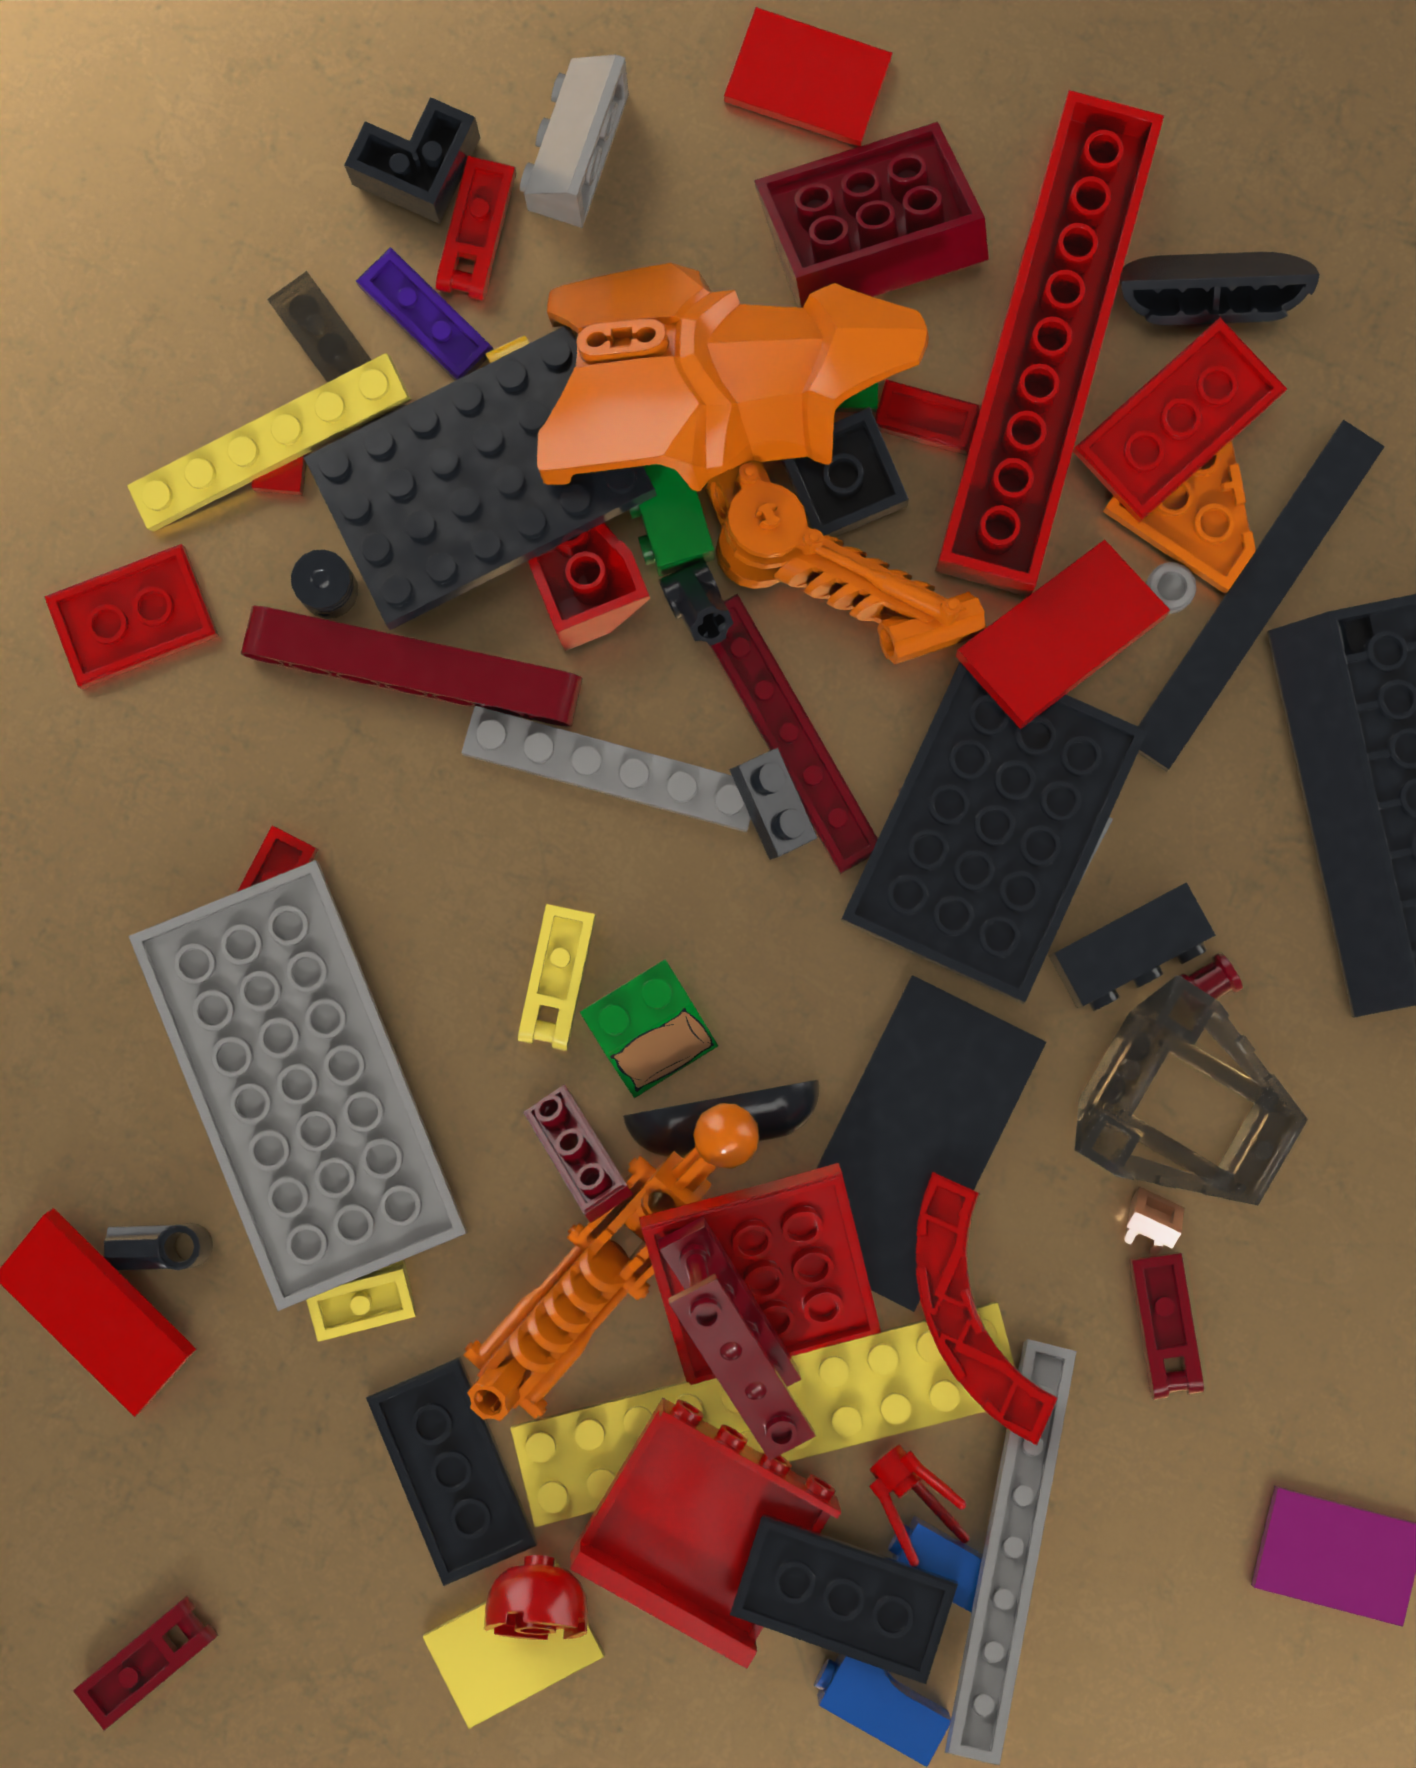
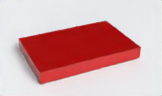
[724,7,893,147]
[44,544,219,689]

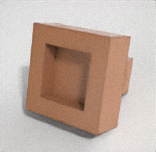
[1125,1187,1185,1256]

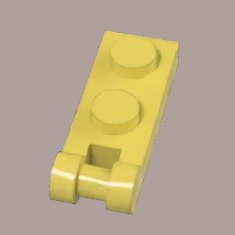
[518,904,596,1051]

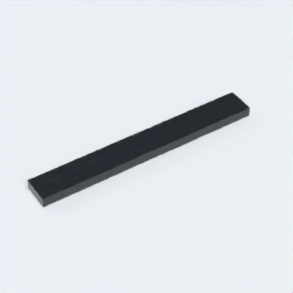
[1138,420,1385,772]

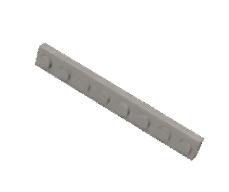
[945,1339,1077,1765]

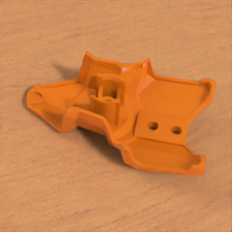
[537,263,929,491]

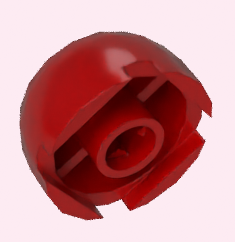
[484,1555,588,1640]

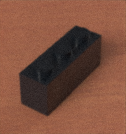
[1049,882,1216,1011]

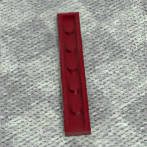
[709,593,878,874]

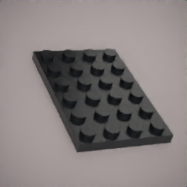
[304,326,657,630]
[841,662,1148,1004]

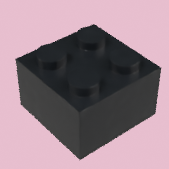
[781,407,909,537]

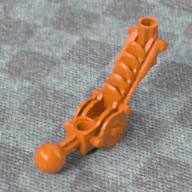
[705,460,987,665]
[463,1103,759,1422]

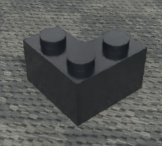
[344,97,480,224]

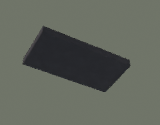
[366,1357,538,1586]
[730,1514,958,1684]

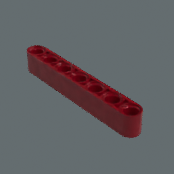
[241,605,583,727]

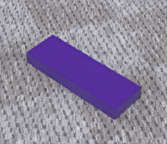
[356,247,494,381]

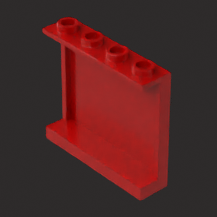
[569,1398,841,1669]

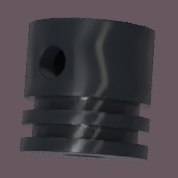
[291,549,358,619]

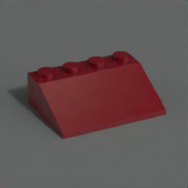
[754,122,989,308]

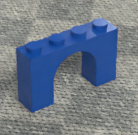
[814,1516,983,1767]

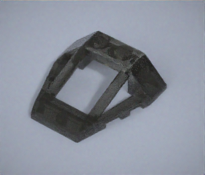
[1075,975,1308,1206]

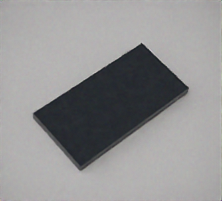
[816,975,1046,1312]

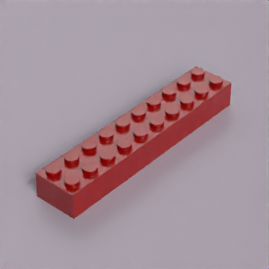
[935,90,1164,597]

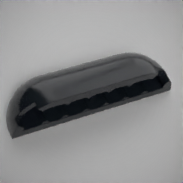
[1120,252,1320,325]
[623,1080,819,1157]

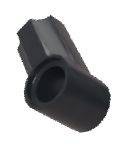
[659,559,734,646]
[104,1223,213,1270]

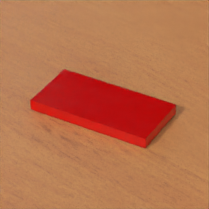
[1073,317,1287,523]
[955,539,1170,729]
[0,1208,197,1417]

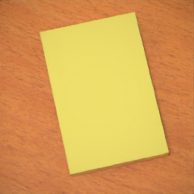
[423,1563,605,1729]

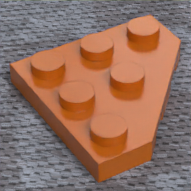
[1103,441,1256,594]

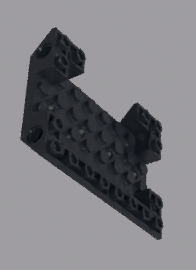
[1267,594,1416,1018]

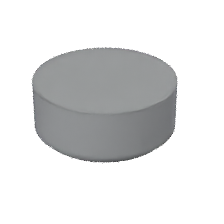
[1146,562,1196,614]

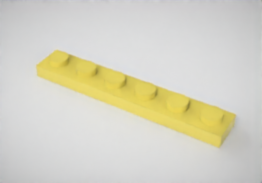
[127,353,411,532]

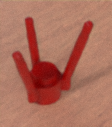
[869,1444,970,1567]

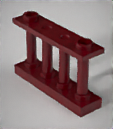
[658,1216,816,1460]

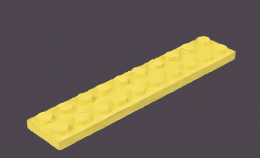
[510,1302,1015,1527]

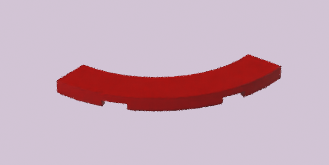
[916,1172,1058,1445]

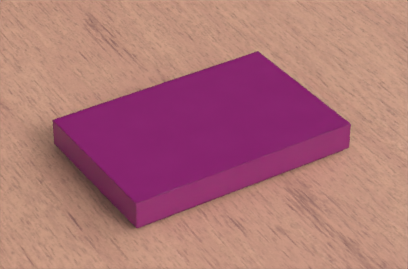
[1251,1486,1416,1627]

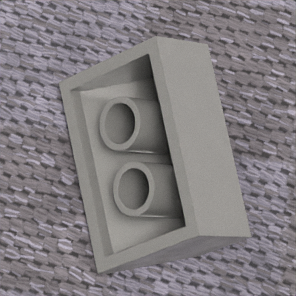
[520,54,629,228]

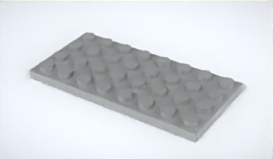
[129,860,467,1311]

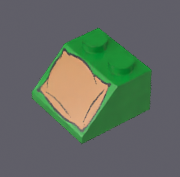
[580,959,718,1098]

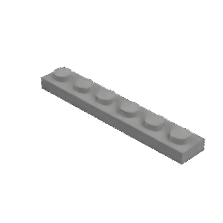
[461,706,751,832]

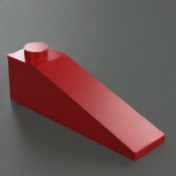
[528,523,650,651]

